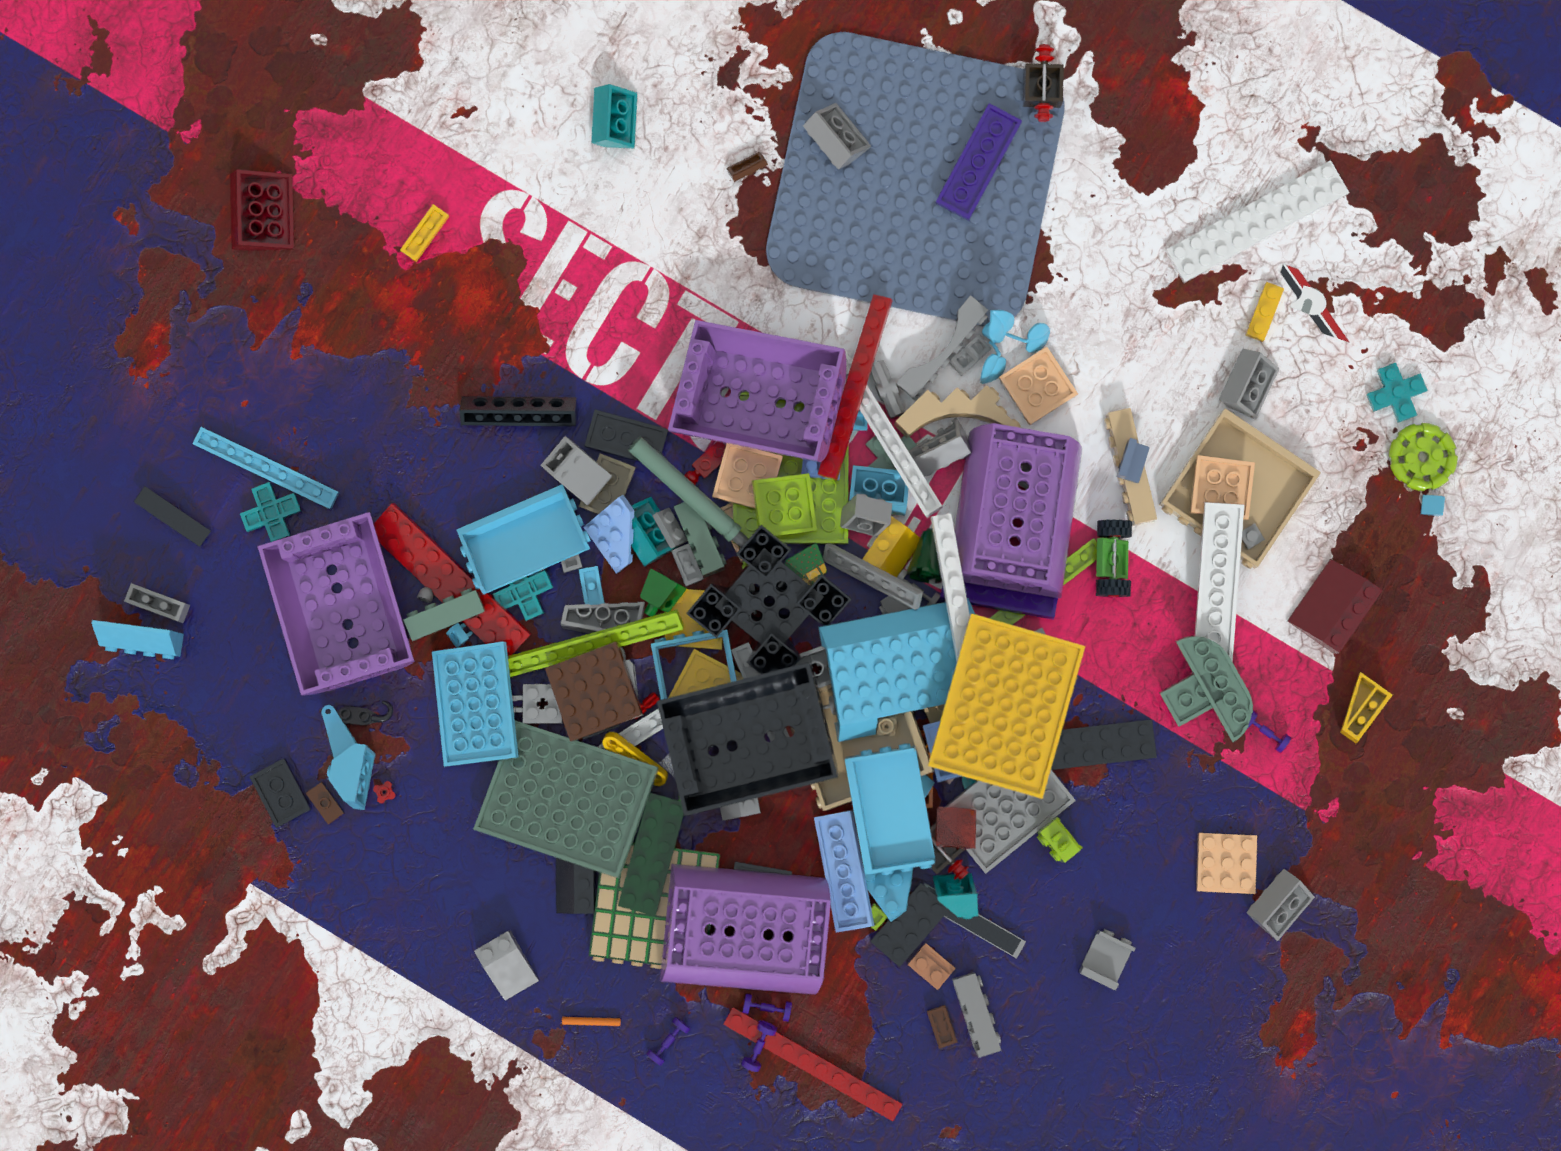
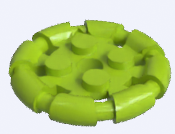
[1389,423,1458,491]

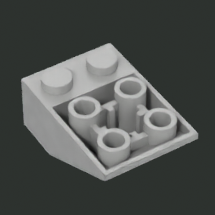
[541,436,612,505]

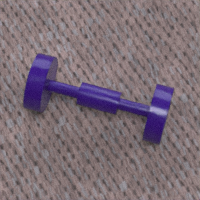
[1247,710,1291,753]
[743,994,792,1022]
[646,1017,691,1066]
[741,1021,777,1072]

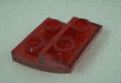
[936,807,976,849]

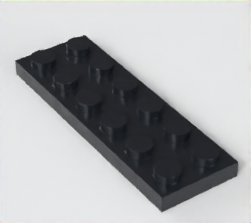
[1051,719,1157,770]

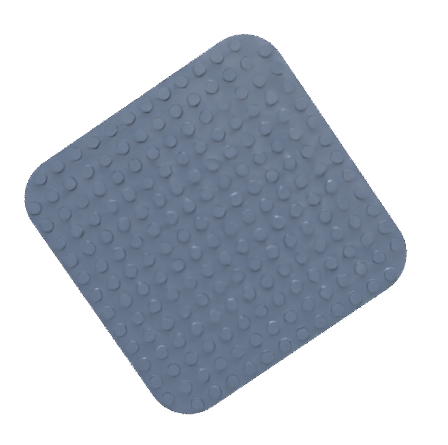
[766,32,1065,326]

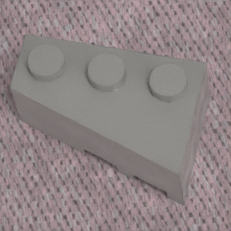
[909,417,971,476]

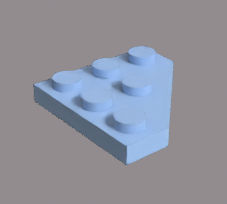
[584,495,634,574]

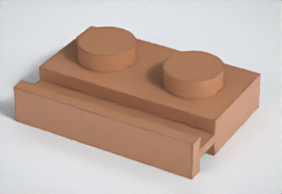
[907,943,956,990]

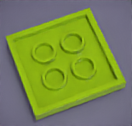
[752,473,817,536]

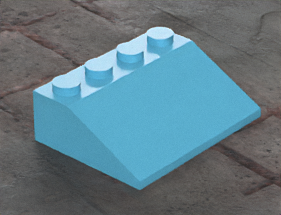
[92,620,184,660]

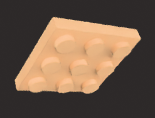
[999,347,1078,425]
[712,443,783,509]
[1190,455,1255,520]
[1196,833,1257,894]

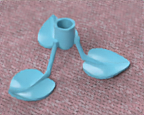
[980,310,1050,384]

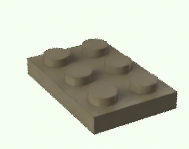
[579,453,636,514]

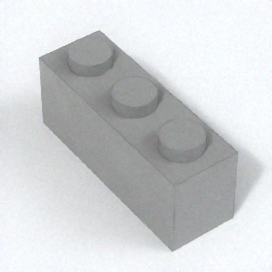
[124,583,190,623]

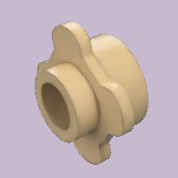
[877,717,897,737]

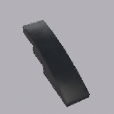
[133,486,211,547]

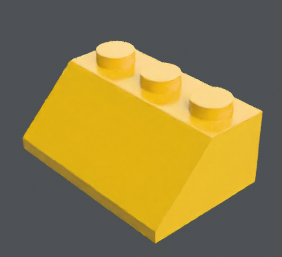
[862,516,920,578]

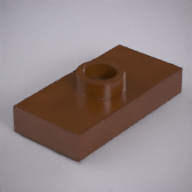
[726,152,768,182]
[306,782,345,825]
[927,1005,958,1049]

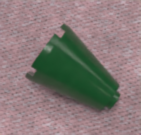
[907,528,942,583]

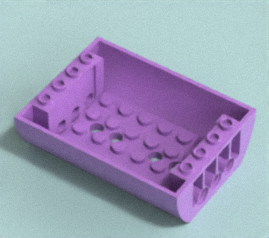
[668,320,846,462]
[954,423,1082,599]
[258,512,414,695]
[660,864,831,995]

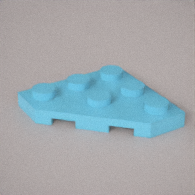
[864,867,914,922]

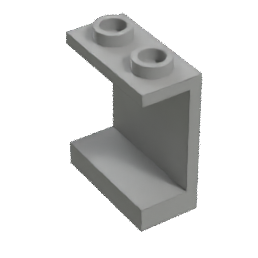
[1078,929,1135,991]

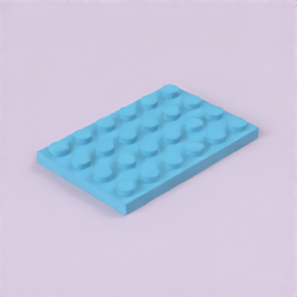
[432,642,519,767]

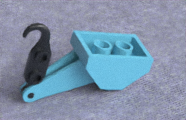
[321,700,393,810]

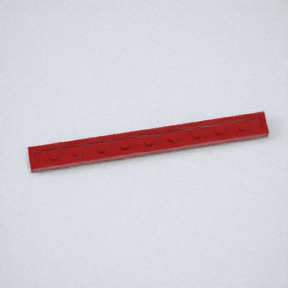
[818,294,893,480]
[723,1007,903,1121]

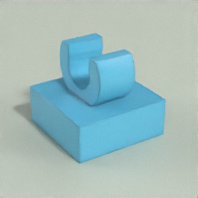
[446,623,472,648]

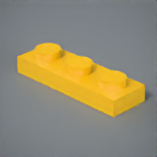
[400,204,449,262]
[1245,282,1284,342]

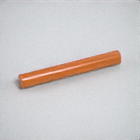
[562,1017,621,1026]

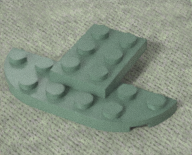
[1159,636,1253,742]

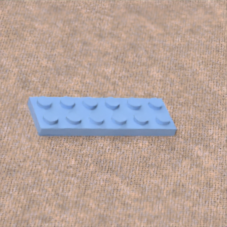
[814,810,874,932]

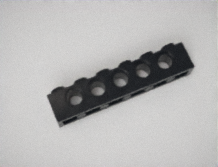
[460,396,577,426]

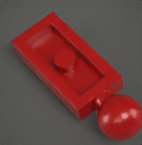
[684,441,726,485]

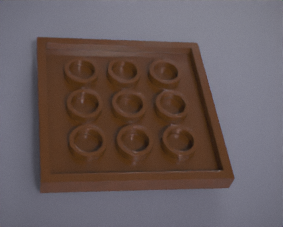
[545,642,643,742]

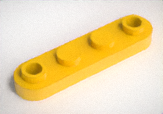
[602,732,668,786]

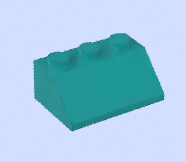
[591,84,637,149]
[631,497,679,567]
[933,873,978,919]

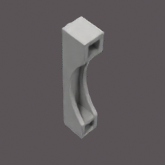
[896,295,988,399]

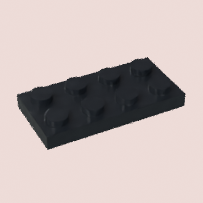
[585,410,668,462]
[870,883,949,967]

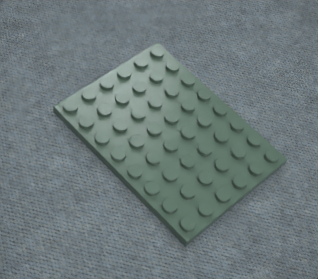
[474,721,659,879]

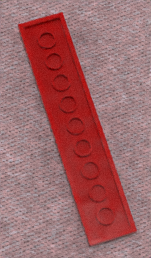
[374,503,532,656]

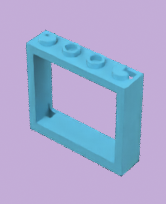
[651,630,737,700]

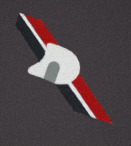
[1280,264,1349,342]

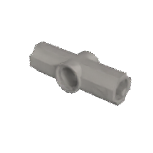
[871,360,905,419]

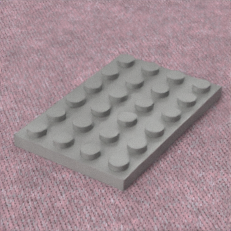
[937,770,1076,874]

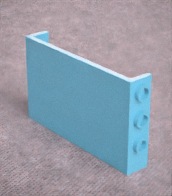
[457,485,591,595]
[845,743,936,875]

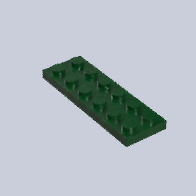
[618,793,684,916]

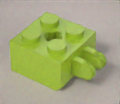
[1037,817,1082,863]

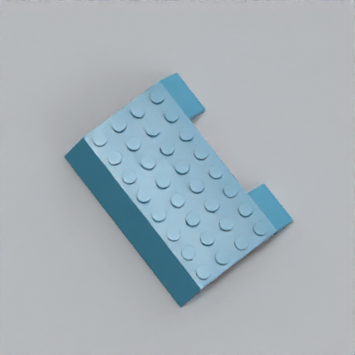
[819,598,975,742]

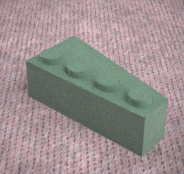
[674,502,727,578]
[403,588,485,641]

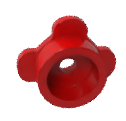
[373,781,396,803]

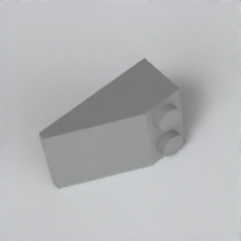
[474,930,539,1000]

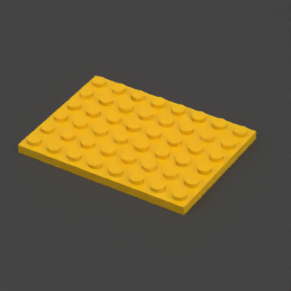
[928,613,1085,799]

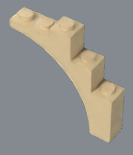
[894,385,1021,438]

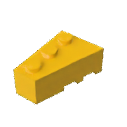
[1340,672,1392,743]

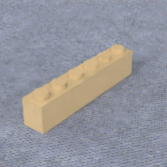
[1104,408,1157,526]

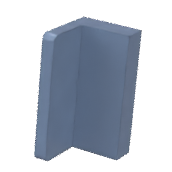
[1116,438,1150,483]

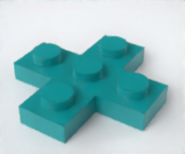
[1366,363,1428,423]
[240,482,302,542]
[493,570,554,621]

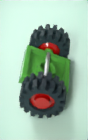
[1096,519,1132,597]

